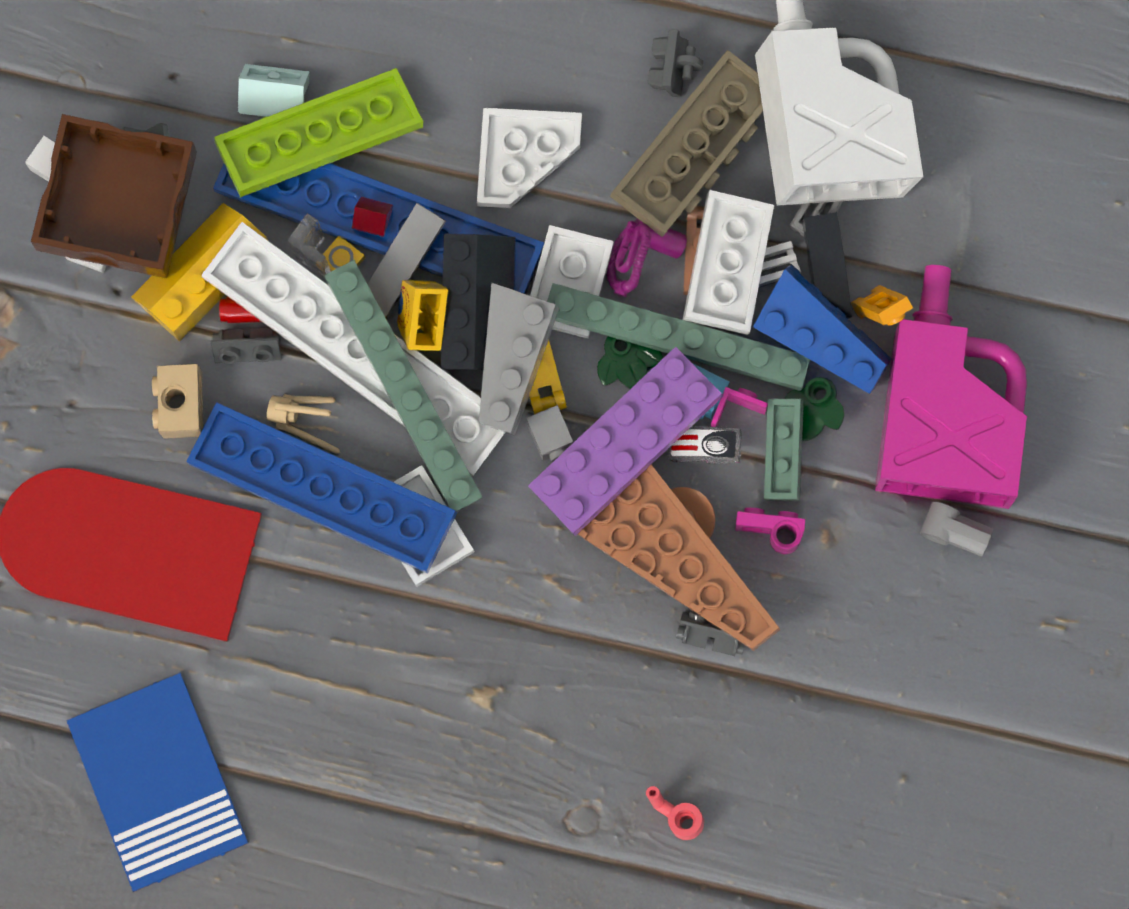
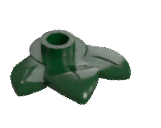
[597,336,663,389]
[784,377,844,441]

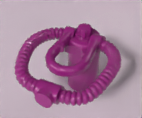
[606,218,687,297]

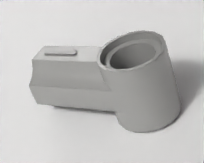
[920,502,993,557]

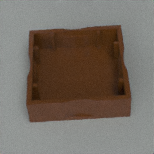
[31,114,197,278]

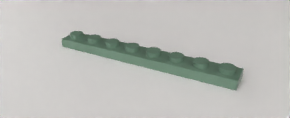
[324,260,482,512]
[547,283,810,391]

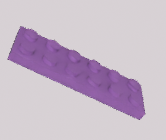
[528,347,723,536]

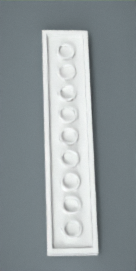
[201,222,505,477]

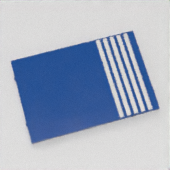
[66,673,249,892]

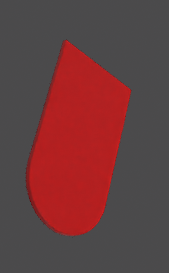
[0,468,262,642]

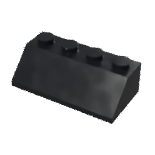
[441,234,516,370]

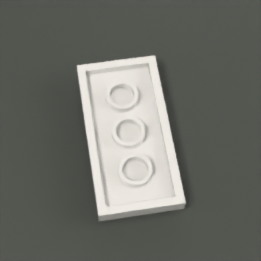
[683,190,774,335]

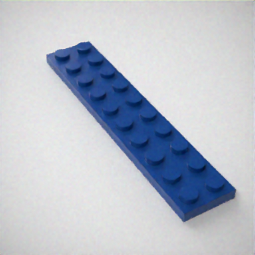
[213,163,544,294]

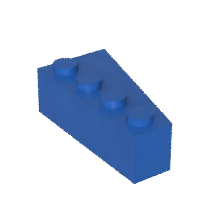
[753,264,891,394]

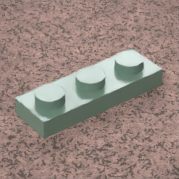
[764,399,804,501]

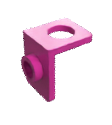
[711,387,768,430]

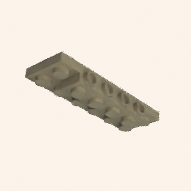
[610,50,763,237]

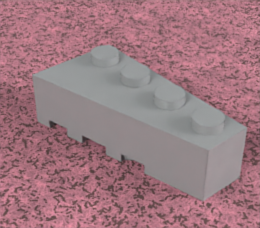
[479,283,559,436]

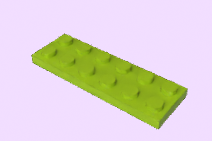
[214,68,423,197]

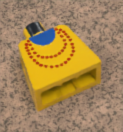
[397,280,448,351]

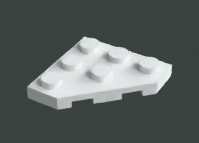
[477,108,582,208]

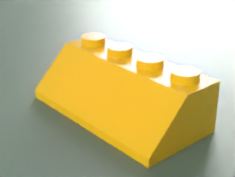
[131,203,268,342]

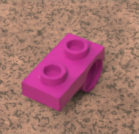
[735,507,805,555]

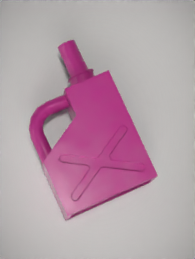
[875,265,1027,509]

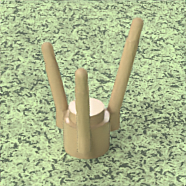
[267,394,340,454]

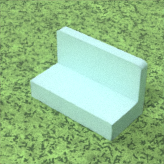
[238,64,310,117]

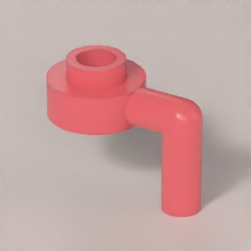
[646,786,704,840]

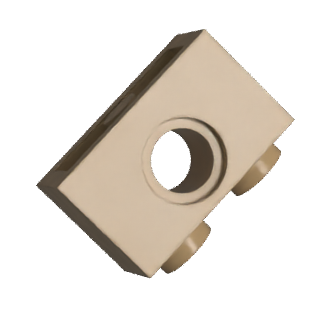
[152,364,203,438]

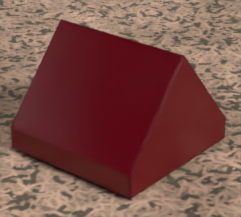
[352,197,393,237]

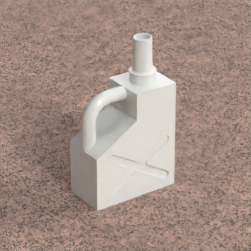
[755,0,923,205]

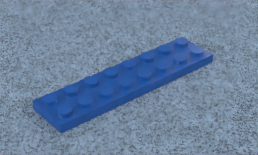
[186,402,457,574]

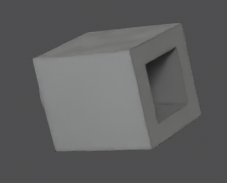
[527,405,573,462]

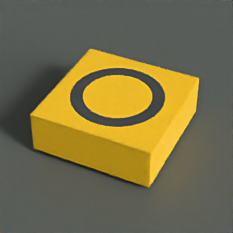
[318,237,365,272]

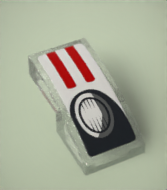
[668,426,742,464]

